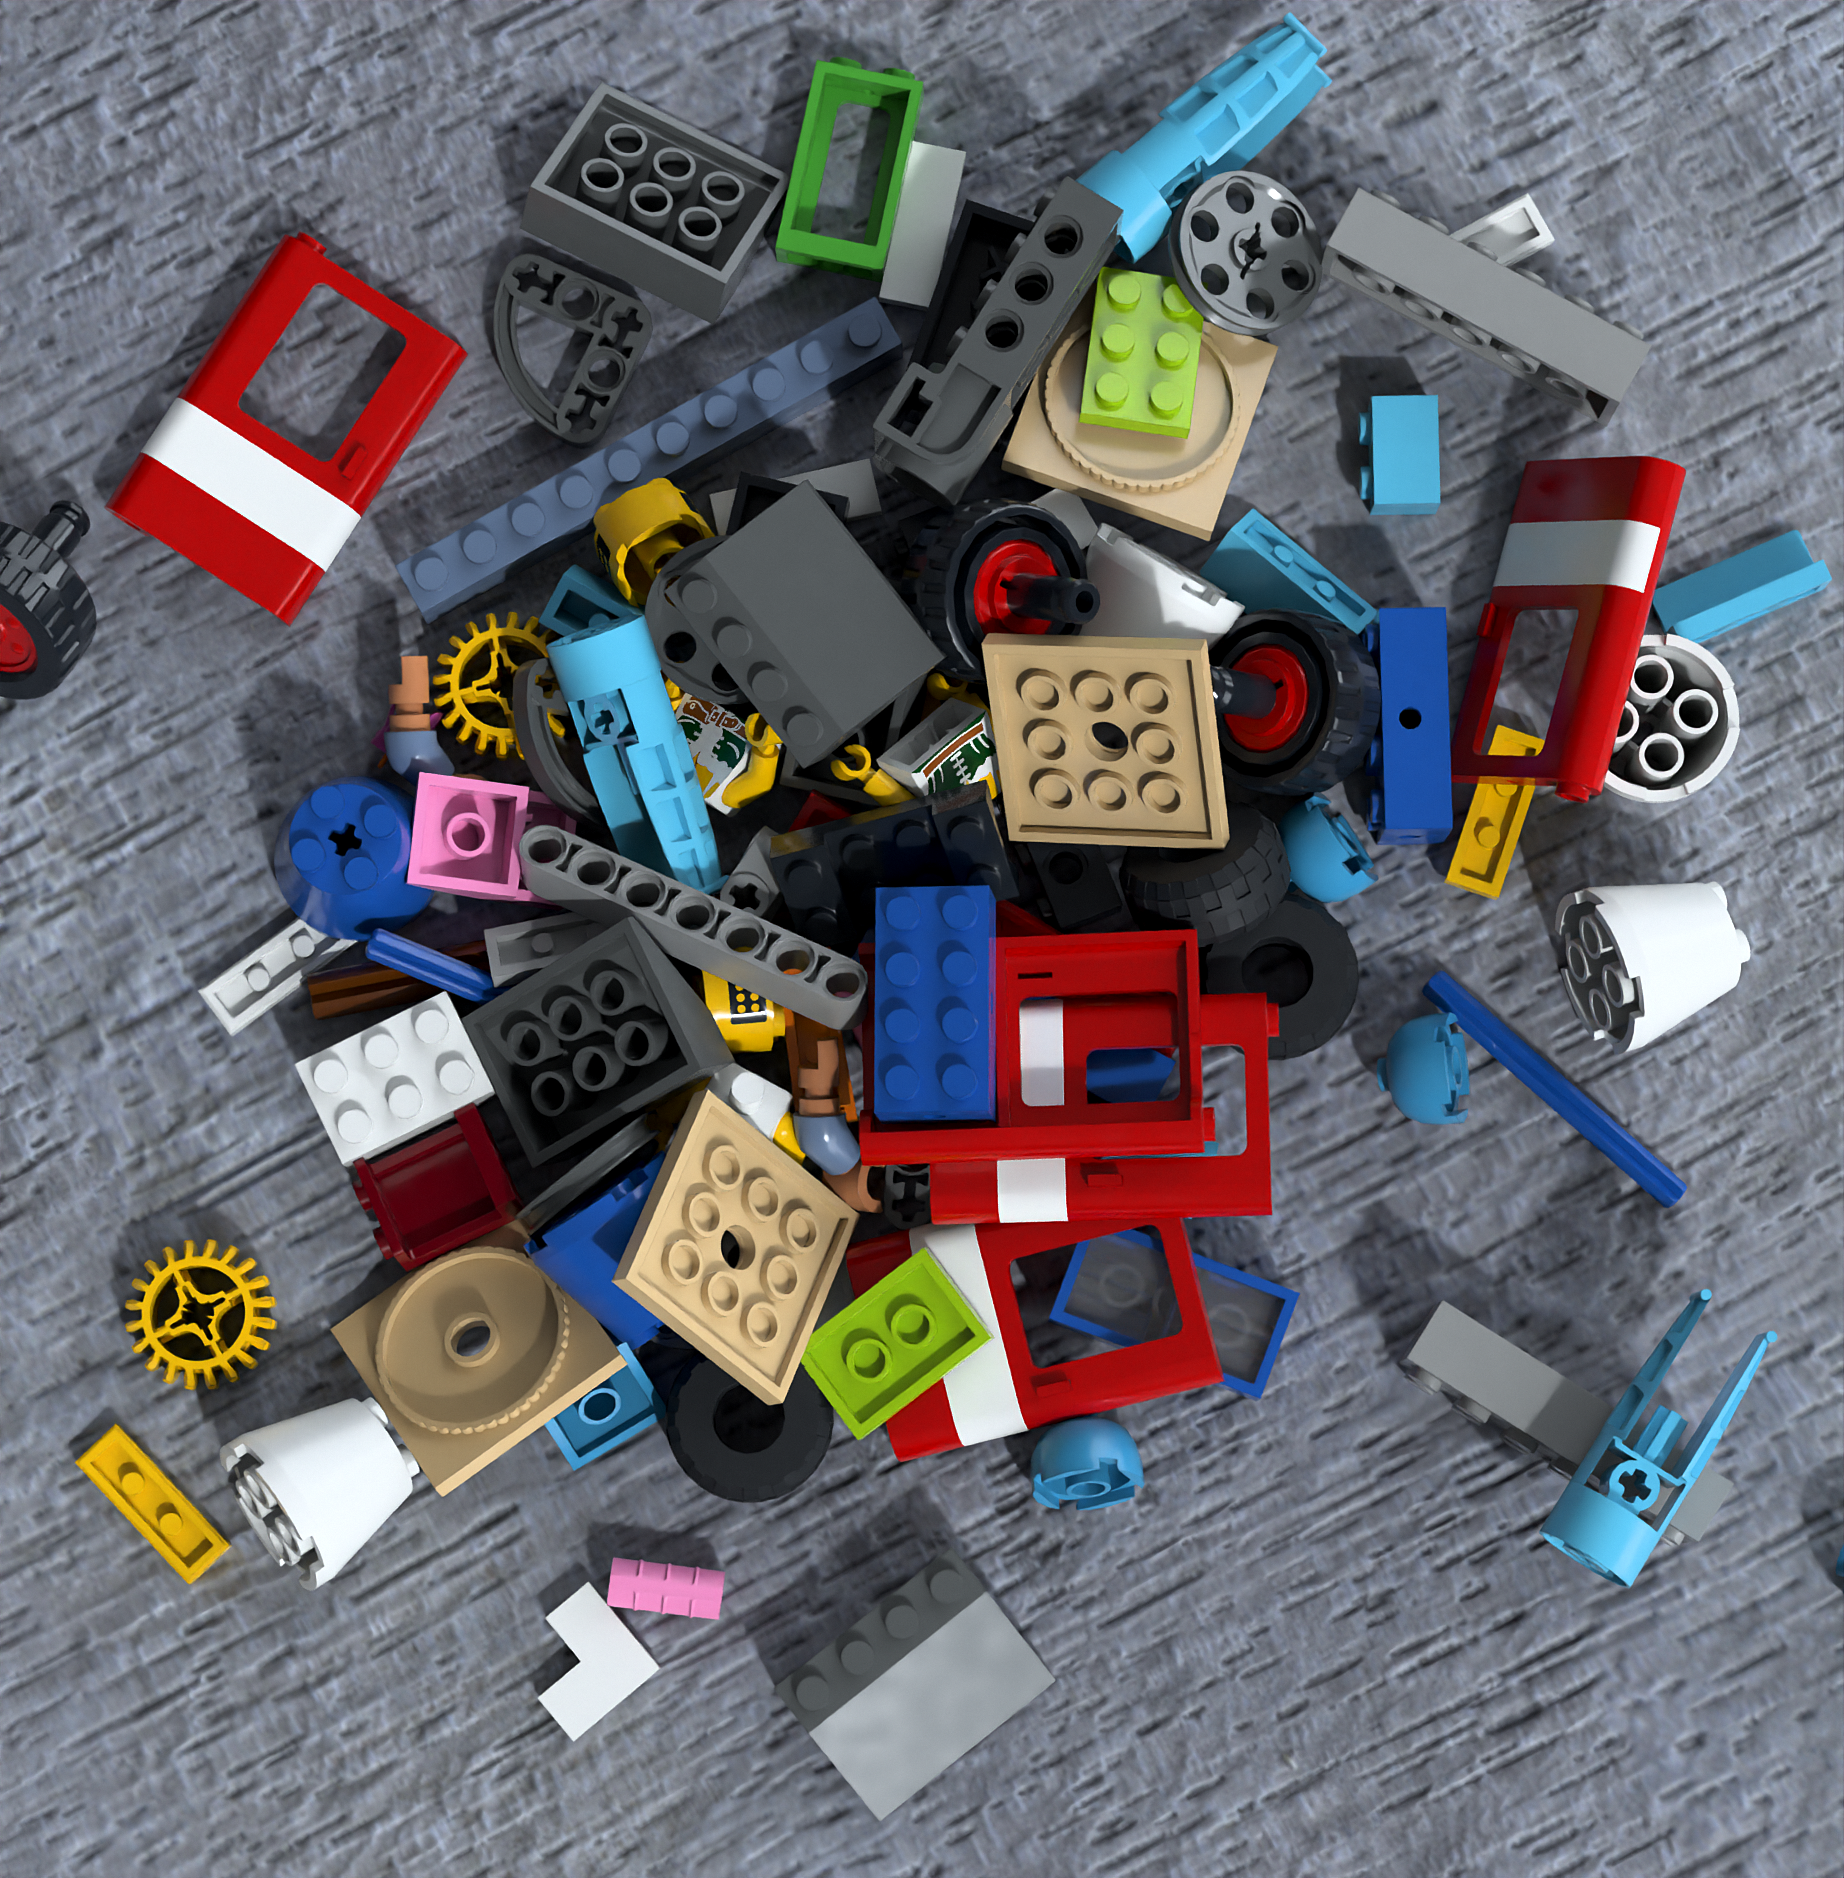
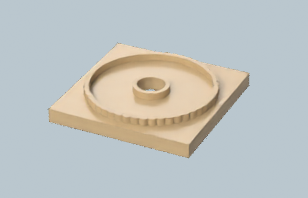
[1001,283,1279,541]
[982,633,1230,850]
[612,1090,860,1405]
[330,1219,628,1497]

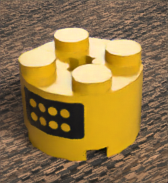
[593,478,715,608]
[692,946,785,1054]

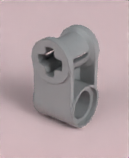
[720,826,785,922]

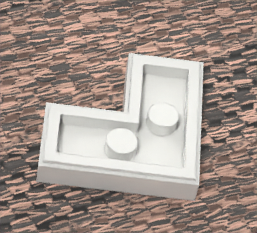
[538,1582,661,1742]

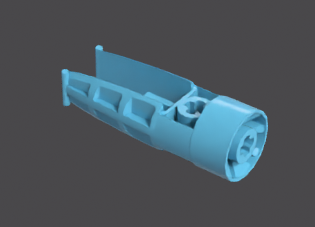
[1075,12,1332,264]
[546,613,729,895]
[1539,1289,1777,1589]

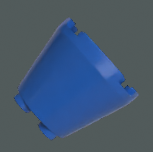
[274,776,436,943]
[522,1150,666,1350]

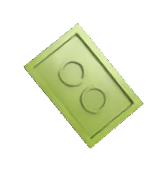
[1078,267,1208,439]
[800,1247,995,1440]

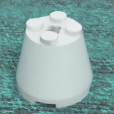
[1079,523,1245,652]
[1604,633,1740,803]
[1555,881,1750,1054]
[220,1397,419,1591]

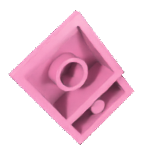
[405,772,577,911]

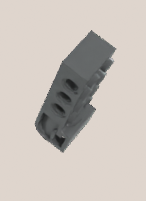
[872,176,1124,509]

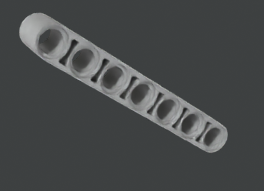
[519,825,868,1030]

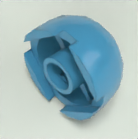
[1277,792,1379,903]
[1377,1012,1470,1125]
[1030,1413,1145,1510]

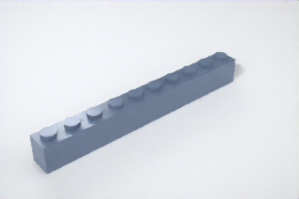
[395,296,903,625]

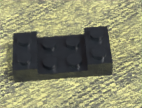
[770,779,1019,947]

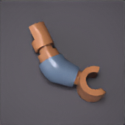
[384,656,488,787]
[793,1036,885,1213]

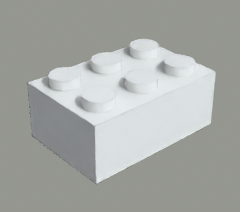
[295,991,498,1170]

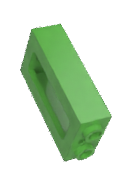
[775,57,924,283]

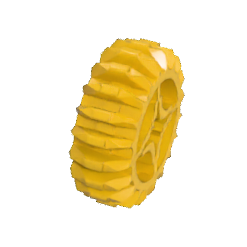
[433,612,573,761]
[125,1239,277,1390]

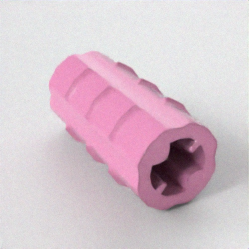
[607,1557,725,1620]

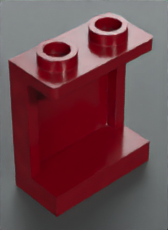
[352,1102,525,1272]

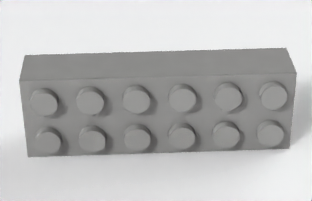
[1321,188,1651,427]
[1398,1300,1734,1546]

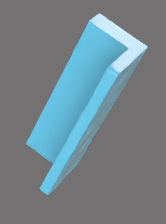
[1200,508,1377,637]
[1651,530,1832,644]

